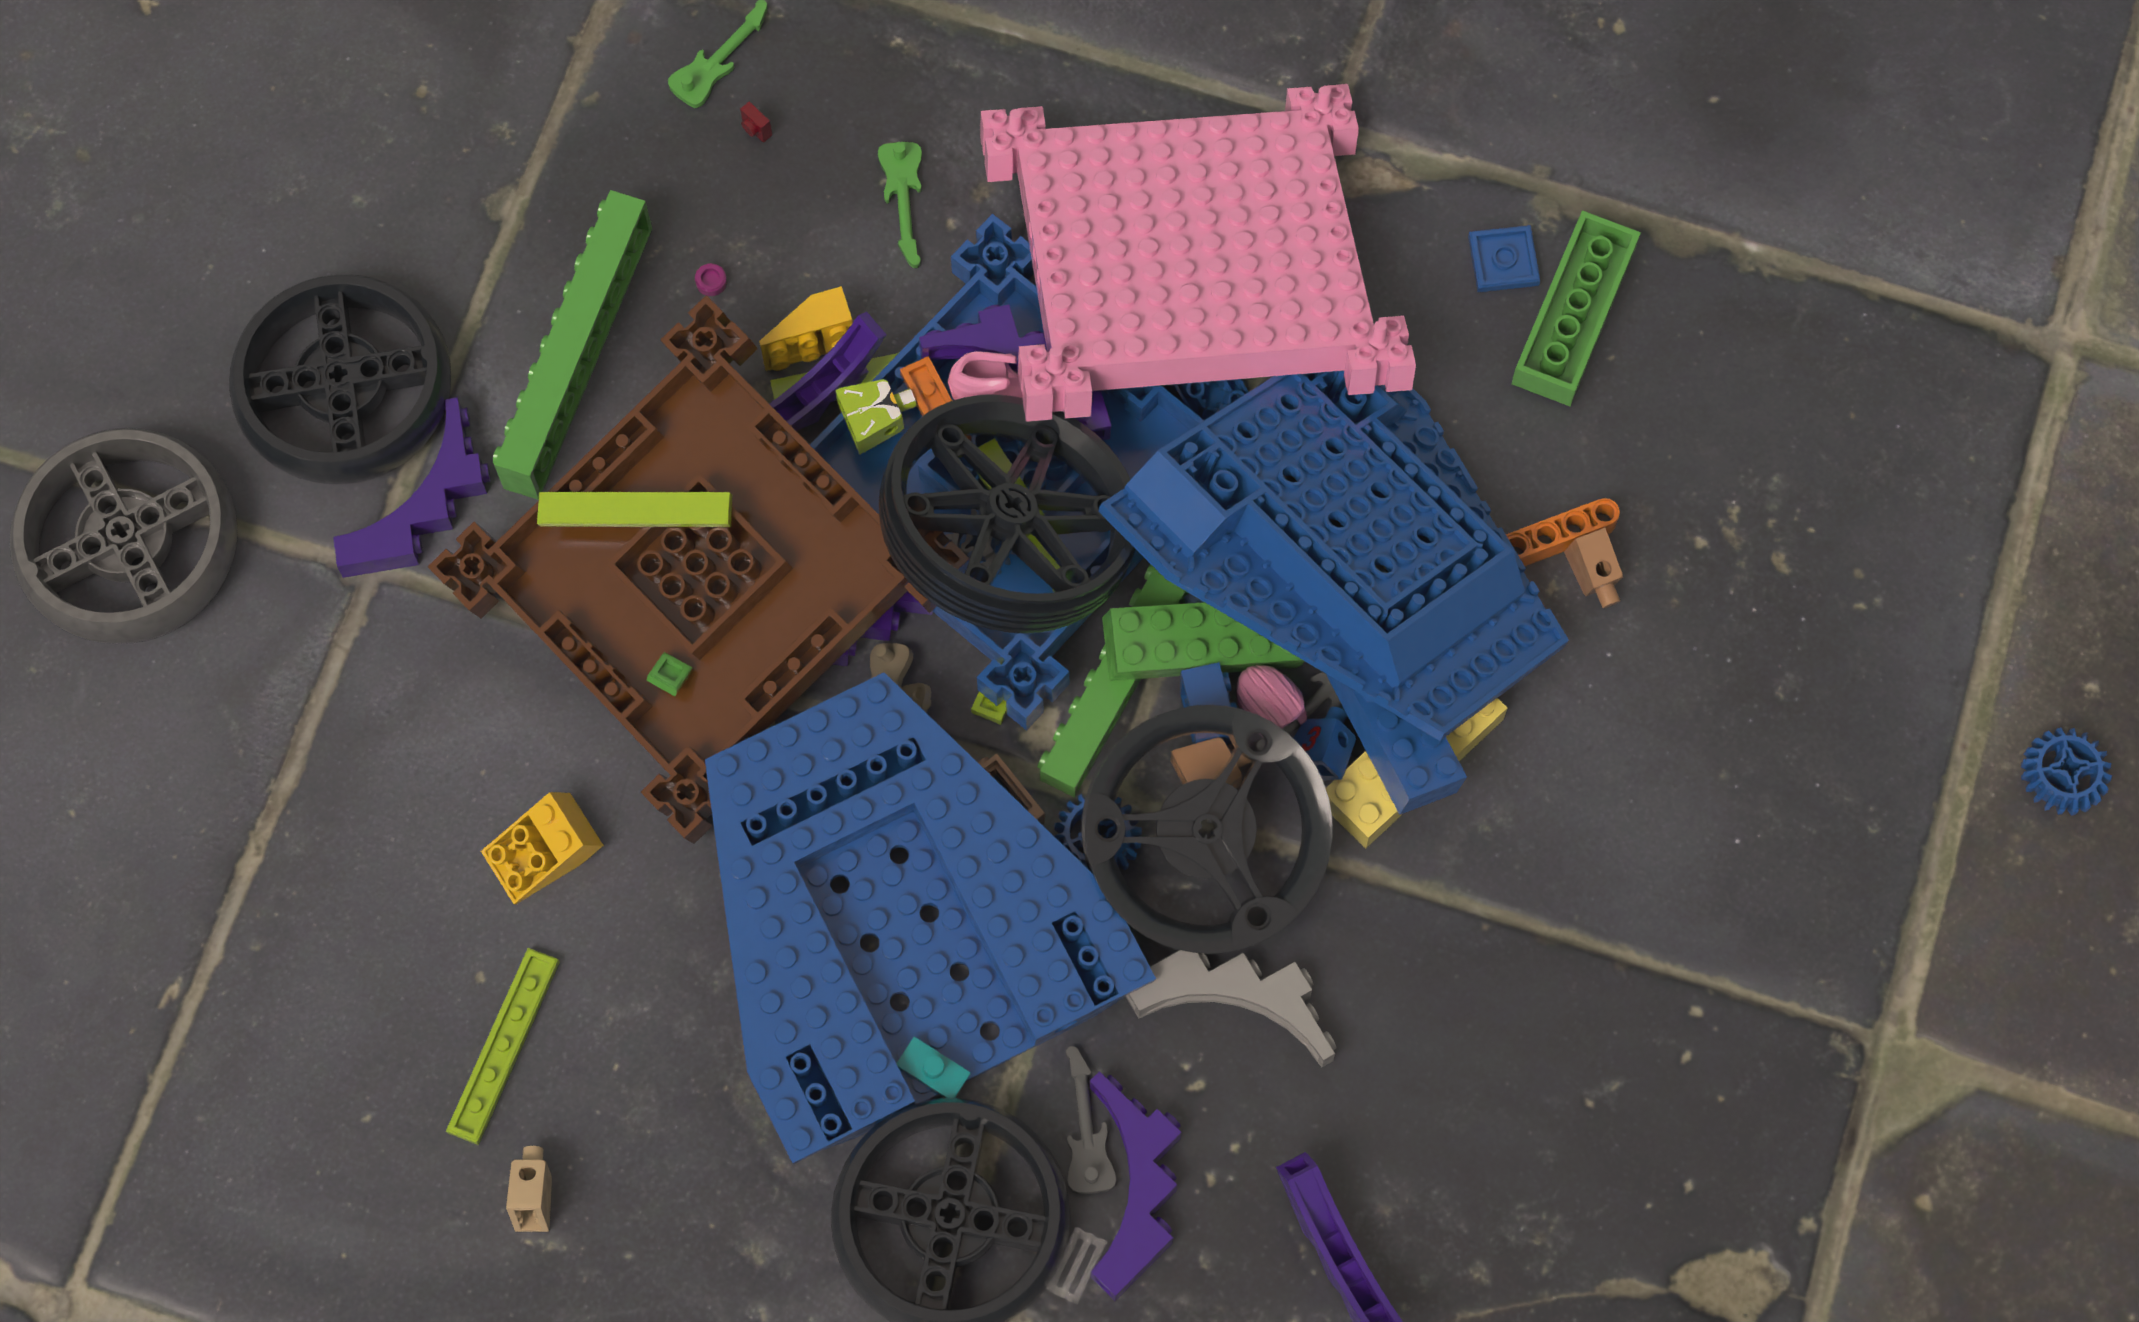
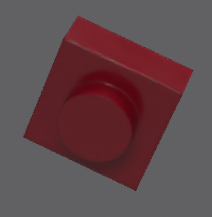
[740,101,772,143]

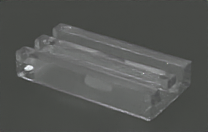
[1047,1227,1107,1305]

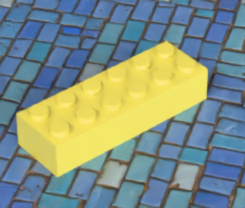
[1326,698,1507,849]

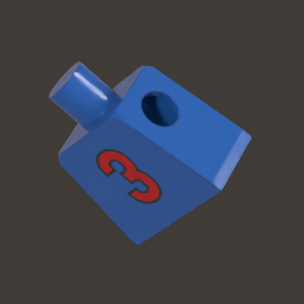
[1293,707,1356,780]

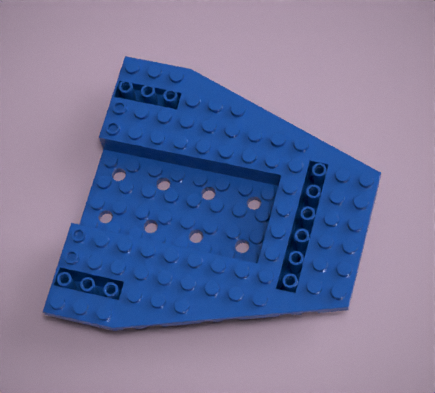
[1098,371,1569,741]
[705,672,1156,1165]

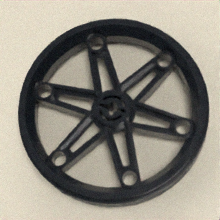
[879,395,1136,633]

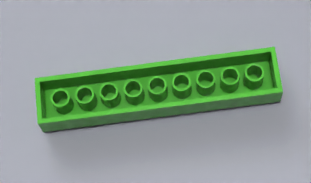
[493,190,652,500]

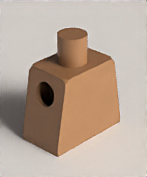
[1564,528,1623,608]
[1170,737,1252,789]

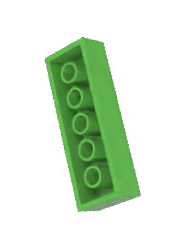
[1511,210,1641,406]
[1102,602,1305,681]

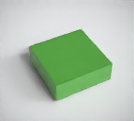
[647,652,693,696]

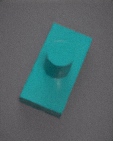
[896,1037,971,1098]

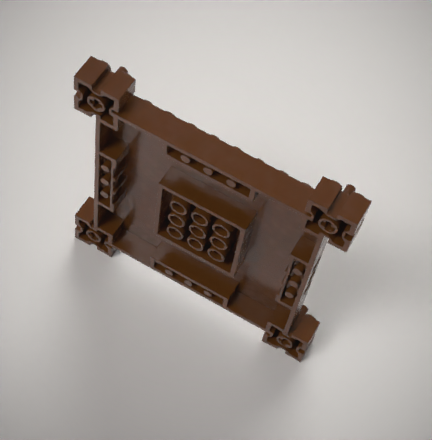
[427,295,969,844]

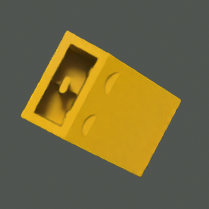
[759,286,853,371]
[481,792,604,904]

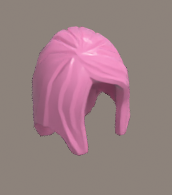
[948,352,1023,400]
[1236,665,1307,737]

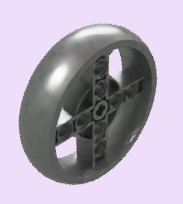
[10,428,237,643]

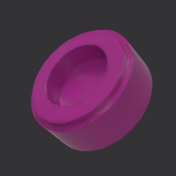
[695,263,727,296]

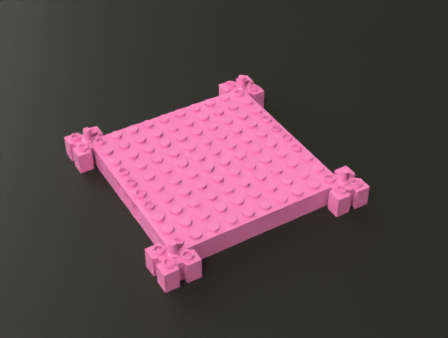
[980,84,1416,422]

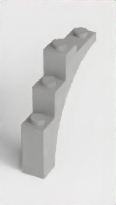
[1126,950,1336,1068]

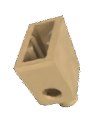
[506,1146,552,1232]

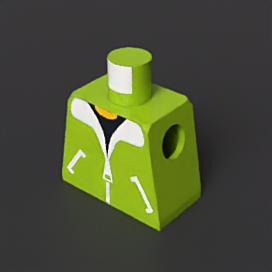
[835,379,917,455]

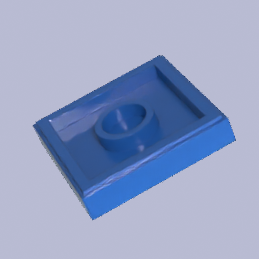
[1468,225,1540,292]

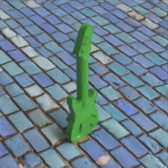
[668,0,767,108]
[878,142,922,268]

